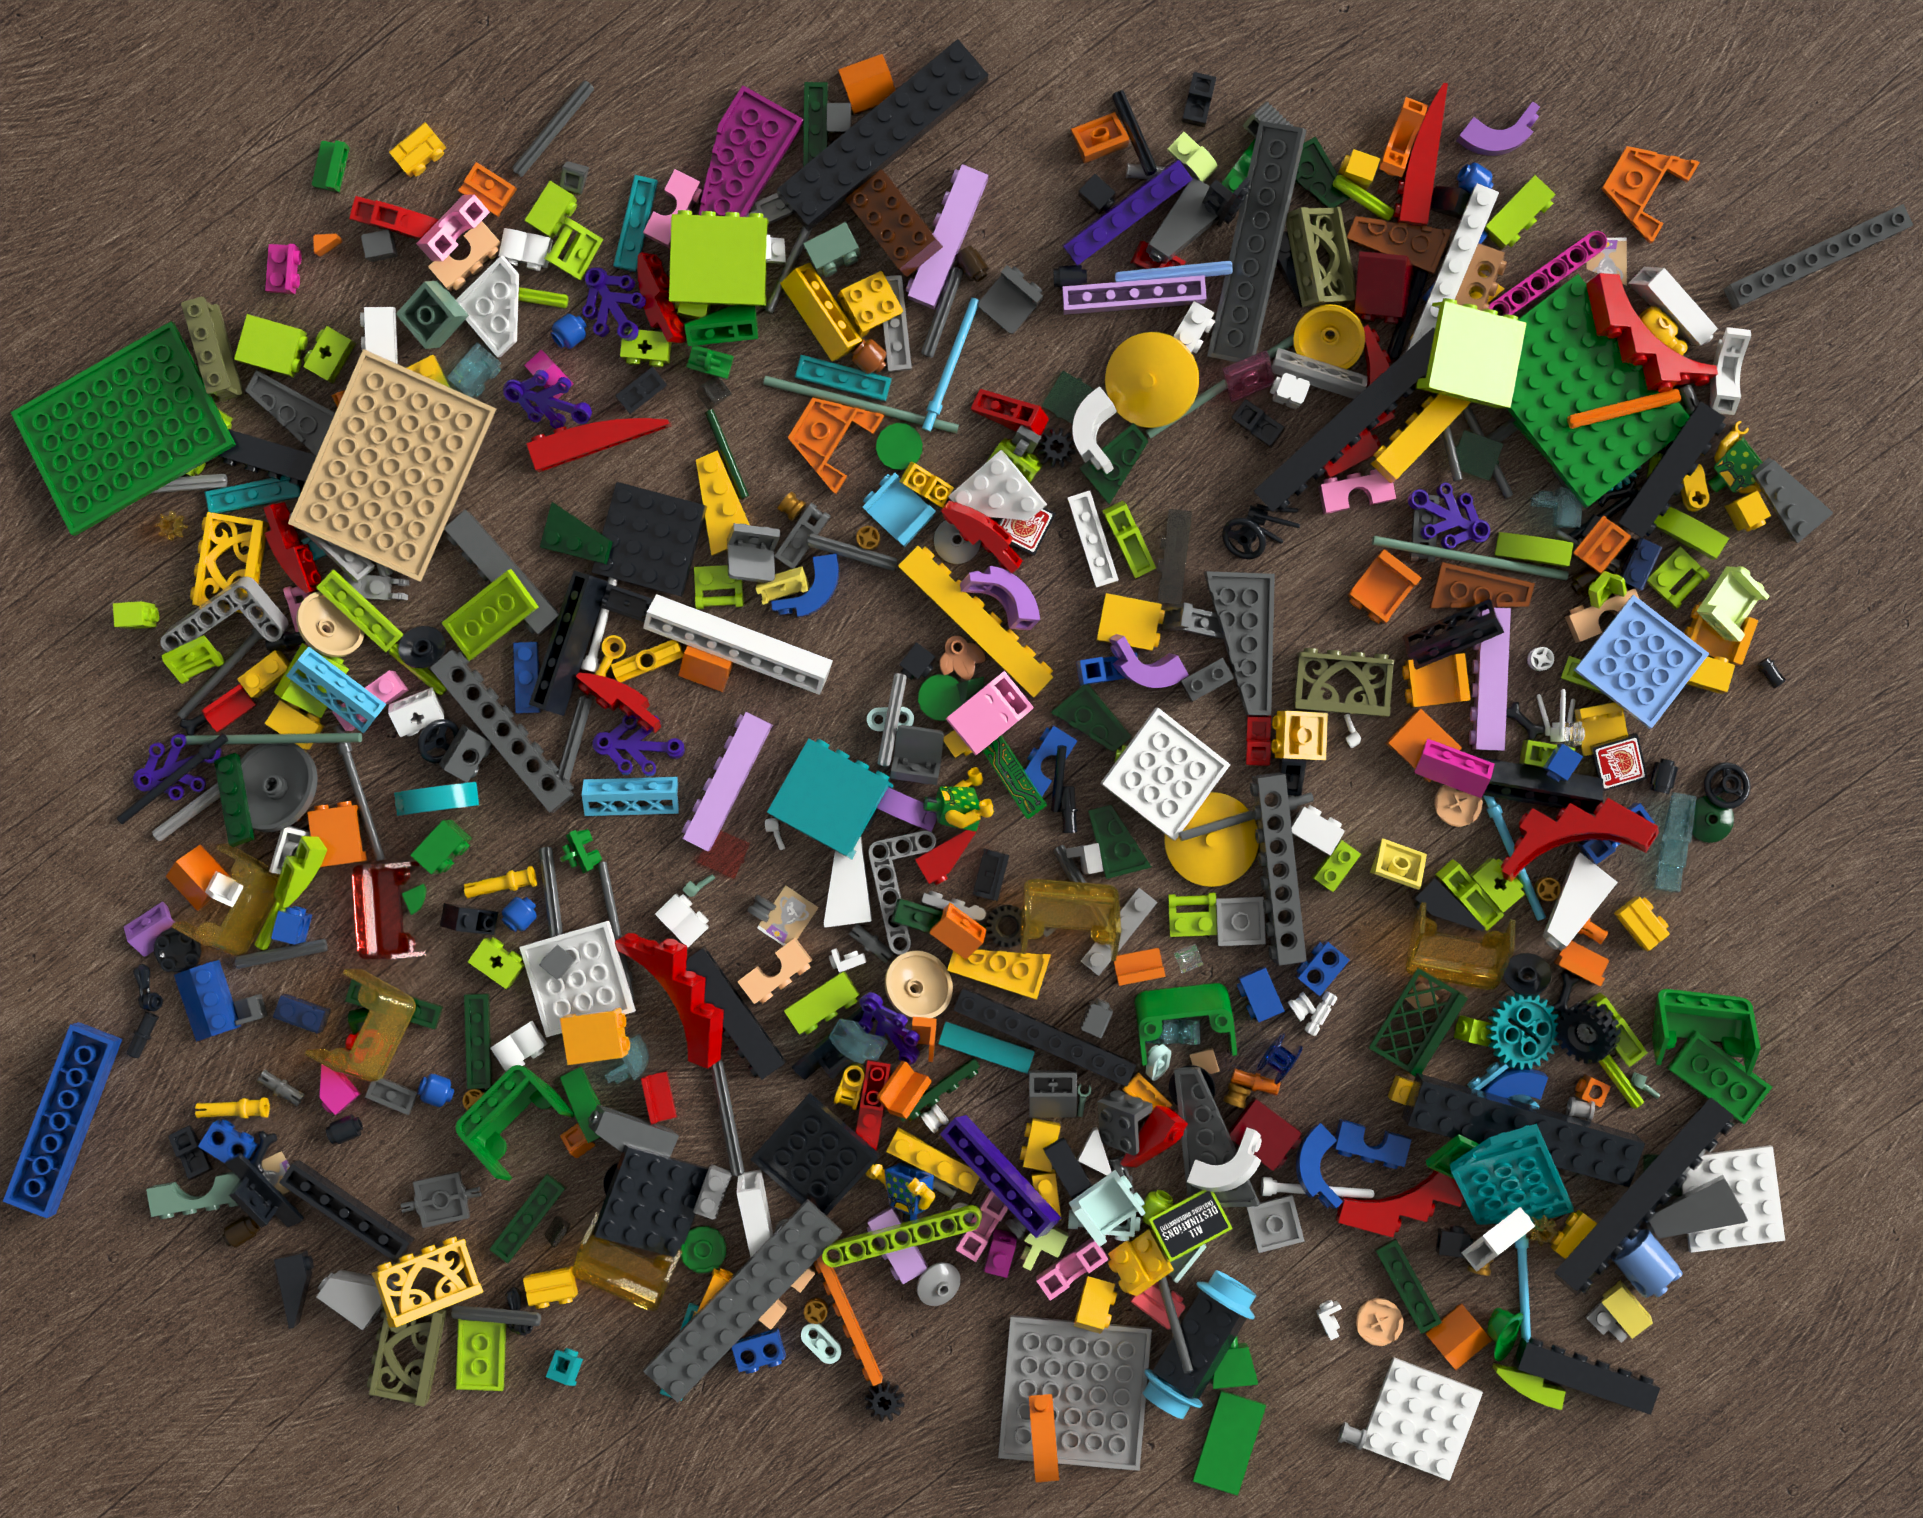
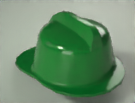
[1487,1308,1523,1362]

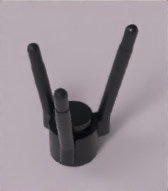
[1247,503,1300,544]

